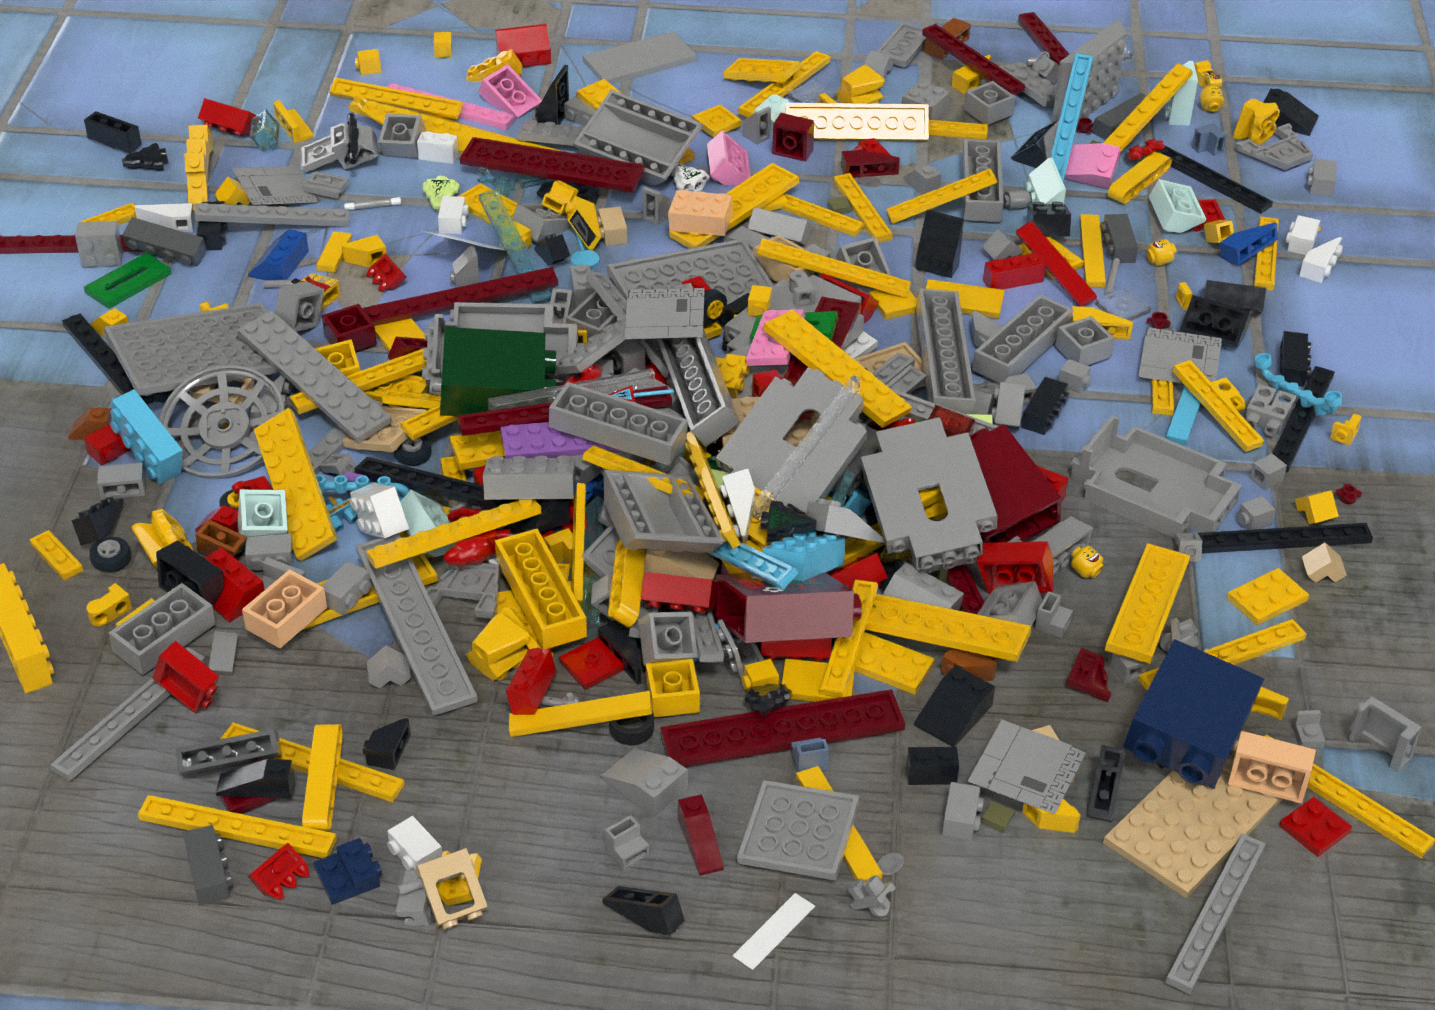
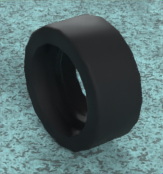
[609,711,654,746]

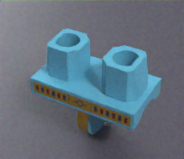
[325,496,359,533]

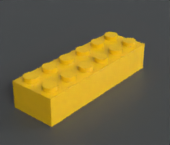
[495,528,587,649]
[0,563,54,694]

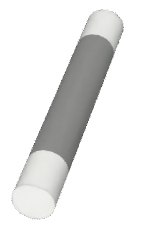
[344,197,401,211]

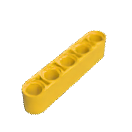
[1107,151,1172,204]
[608,539,646,628]
[302,724,343,831]

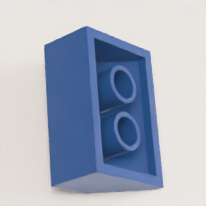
[248,229,309,280]

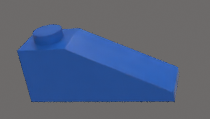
[1220,222,1278,266]

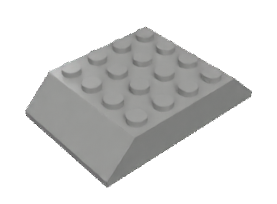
[1052,19,1126,123]
[573,90,703,186]
[604,470,723,554]

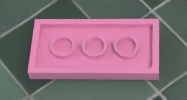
[746,309,805,366]

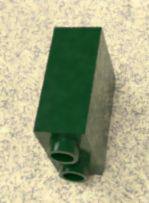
[440,327,556,416]

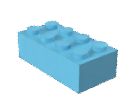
[110,389,183,485]
[763,530,845,581]

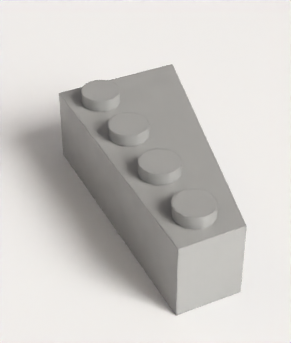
[1033,516,1093,576]

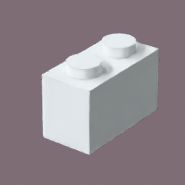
[417,131,458,164]
[438,196,469,234]
[1286,215,1320,255]
[387,816,442,870]

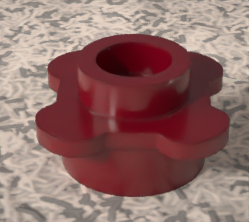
[1076,117,1094,133]
[1147,312,1171,329]
[1336,484,1362,504]

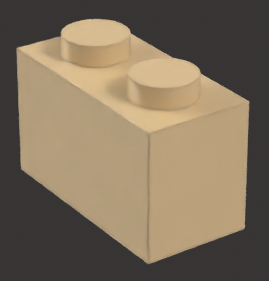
[597,206,628,246]

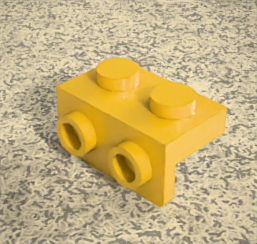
[436,850,482,906]

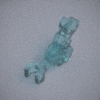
[477,168,515,198]
[831,470,854,507]

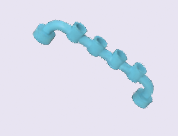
[1255,353,1343,415]
[316,475,410,501]

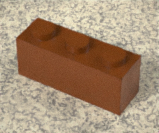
[925,18,971,60]

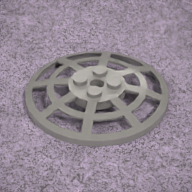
[159,365,285,479]

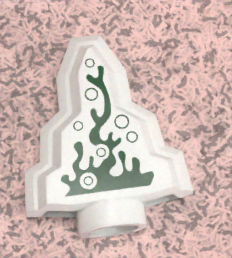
[671,163,710,192]

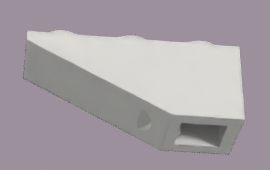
[135,203,195,232]
[1299,237,1343,283]
[720,469,756,544]

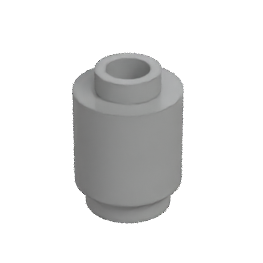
[1003,190,1031,210]

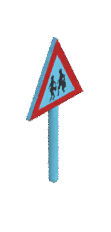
[608,385,674,403]

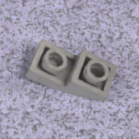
[209,631,238,675]

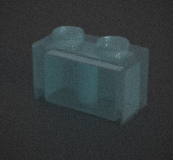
[250,109,280,152]

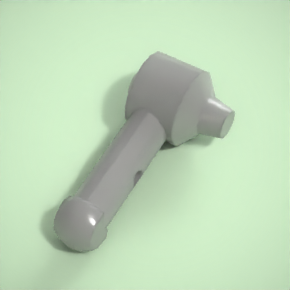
[540,692,579,707]

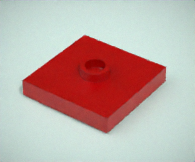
[559,637,624,690]

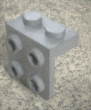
[716,619,764,678]

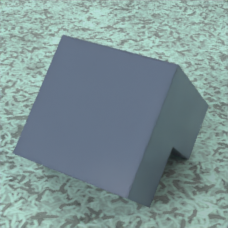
[1192,123,1227,156]
[791,738,829,772]

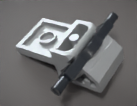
[301,113,378,173]

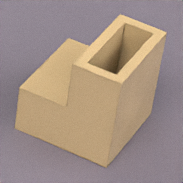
[1302,542,1347,583]

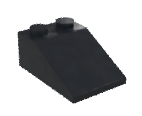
[535,65,569,125]
[1263,88,1319,136]
[915,210,964,278]
[914,665,995,747]

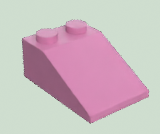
[478,64,542,119]
[1065,143,1120,189]

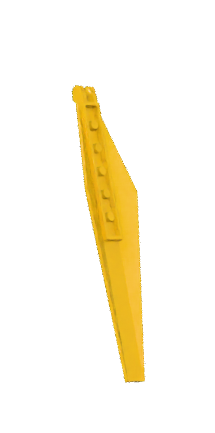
[348,96,564,153]

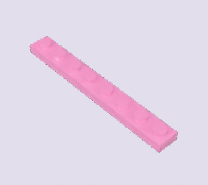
[387,83,515,130]

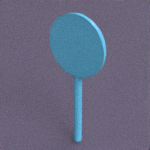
[571,231,599,268]

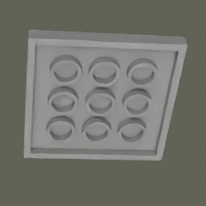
[737,780,860,880]

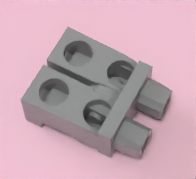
[1245,384,1297,437]

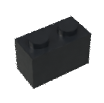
[906,747,959,785]

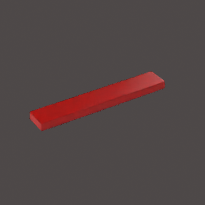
[1016,221,1097,307]

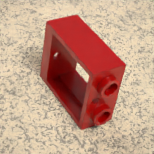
[152,640,220,714]

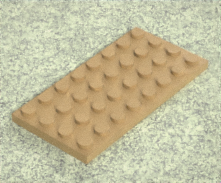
[1103,741,1283,899]

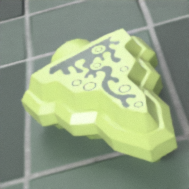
[423,176,460,211]

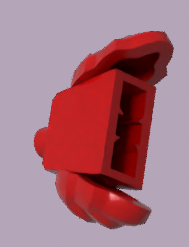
[443,507,510,568]

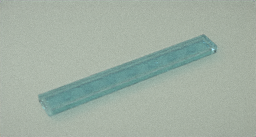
[478,189,552,304]
[581,496,604,639]

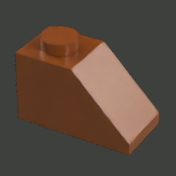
[68,407,112,440]
[195,519,247,556]
[941,648,997,681]

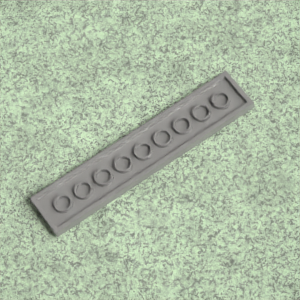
[237,310,392,443]
[356,533,478,716]

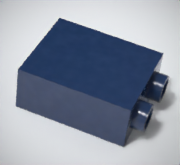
[1123,639,1265,789]

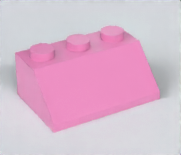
[707,131,751,185]

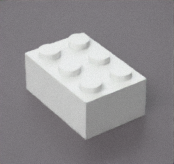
[350,483,409,538]

